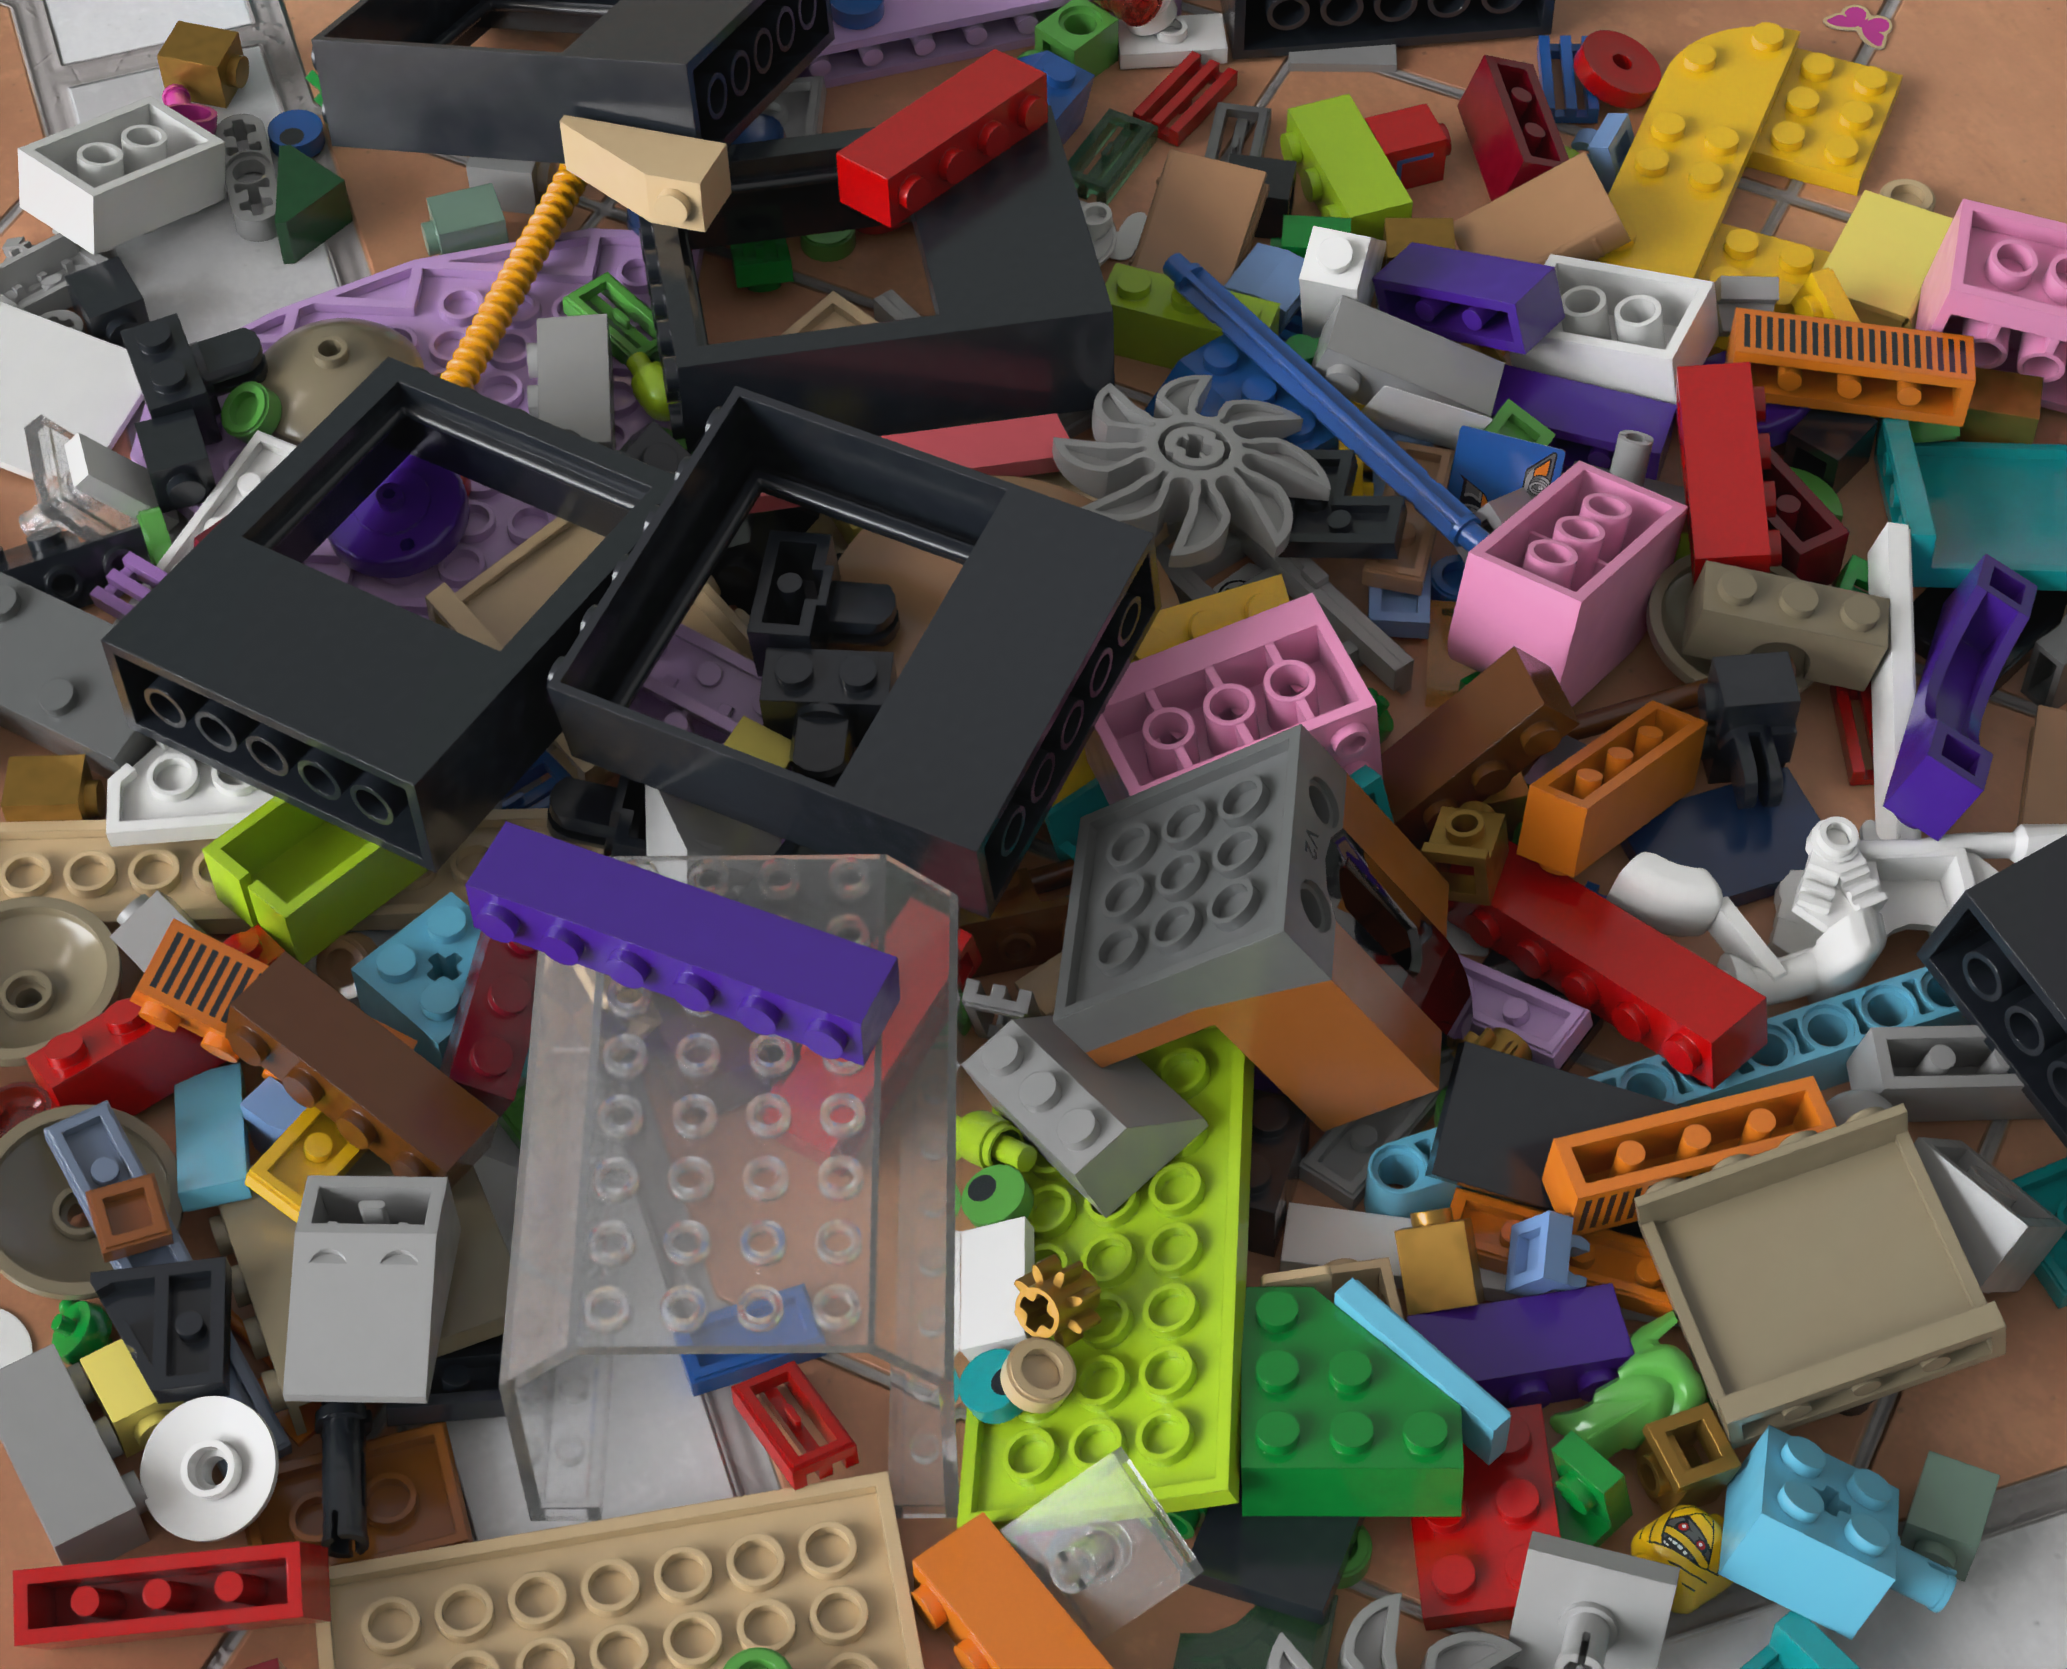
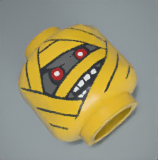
[1631,1504,1733,1614]

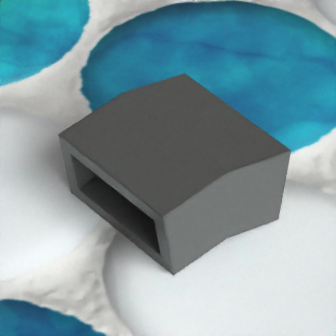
[2020,614,2067,708]

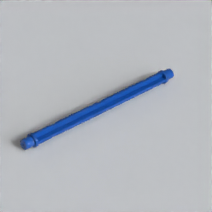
[1163,253,1490,552]

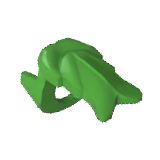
[1549,1310,1714,1460]

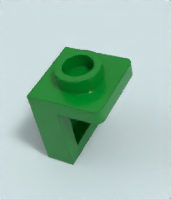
[730,238,794,292]

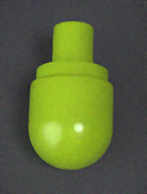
[626,352,678,422]
[954,1110,1037,1172]

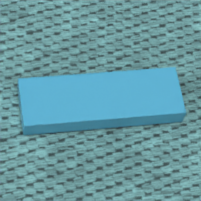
[174,1063,252,1212]
[1334,1277,1511,1465]

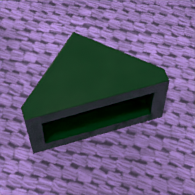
[275,145,353,264]

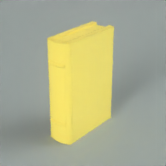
[1822,190,1953,329]

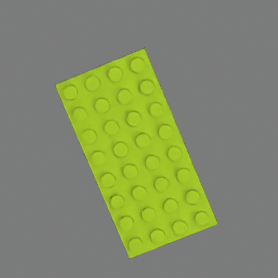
[957,1025,1254,1536]

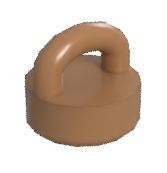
[316,932,378,1000]

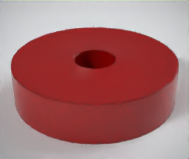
[1573,30,1662,109]

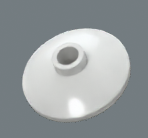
[140,1396,279,1542]

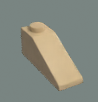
[560,115,732,232]

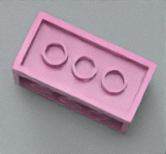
[1915,199,2067,413]
[1085,592,1383,805]

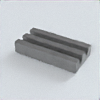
[1205,102,1272,162]
[961,978,1041,1039]

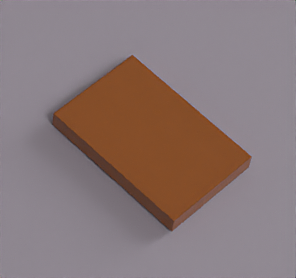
[245,1422,473,1566]

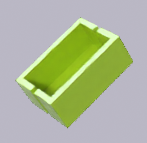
[202,796,428,965]

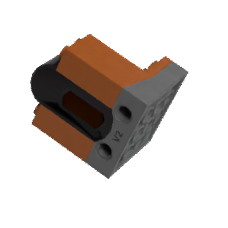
[1053,724,1473,1132]

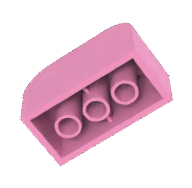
[1447,460,1689,707]

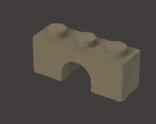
[1682,560,1890,692]

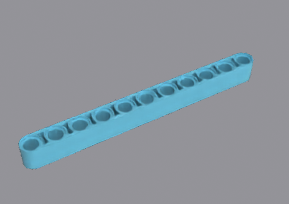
[1364,967,1970,1218]

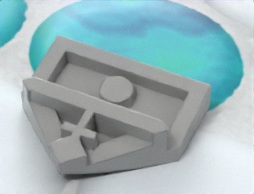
[0,233,109,316]

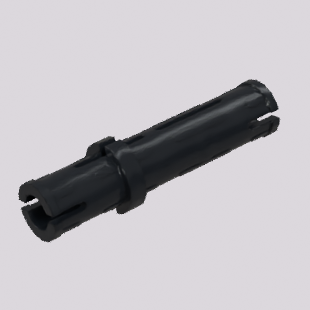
[315,1402,372,1558]

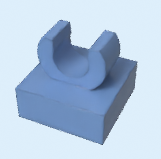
[1571,113,1635,192]
[1505,1210,1590,1297]

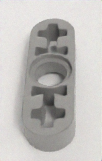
[215,114,278,242]

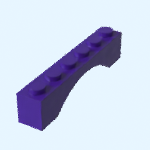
[1883,553,2038,841]

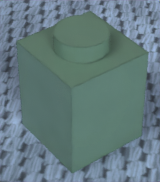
[421,183,509,256]
[1900,1450,2000,1582]

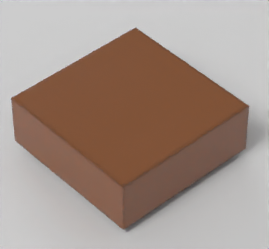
[85,1173,174,1263]

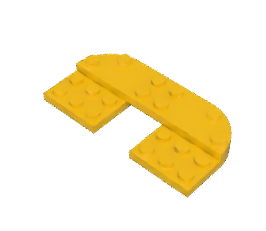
[1595,22,1903,358]

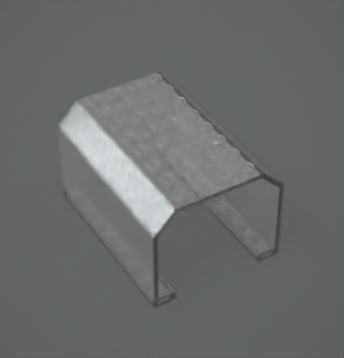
[499,854,964,1521]

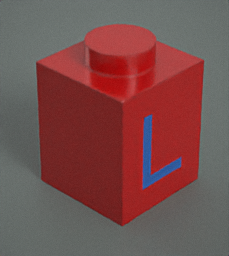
[1365,103,1452,189]

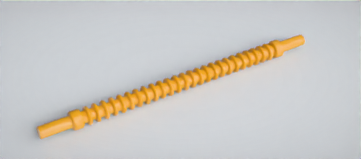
[440,163,589,390]

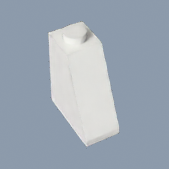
[1299,226,1386,338]

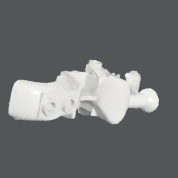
[1606,816,2067,1006]

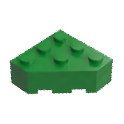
[1241,1287,1464,1517]

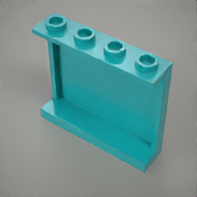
[1874,417,2067,591]

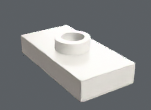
[1118,13,1228,70]

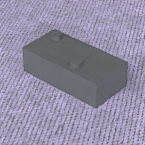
[0,572,157,779]

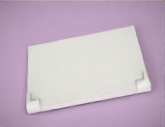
[0,302,144,498]

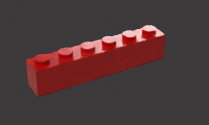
[1447,840,1768,1089]

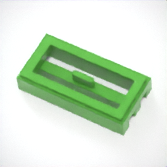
[563,272,660,365]

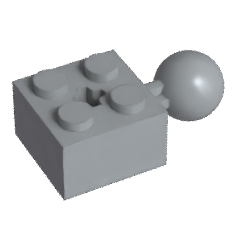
[1826,1090,2067,1294]

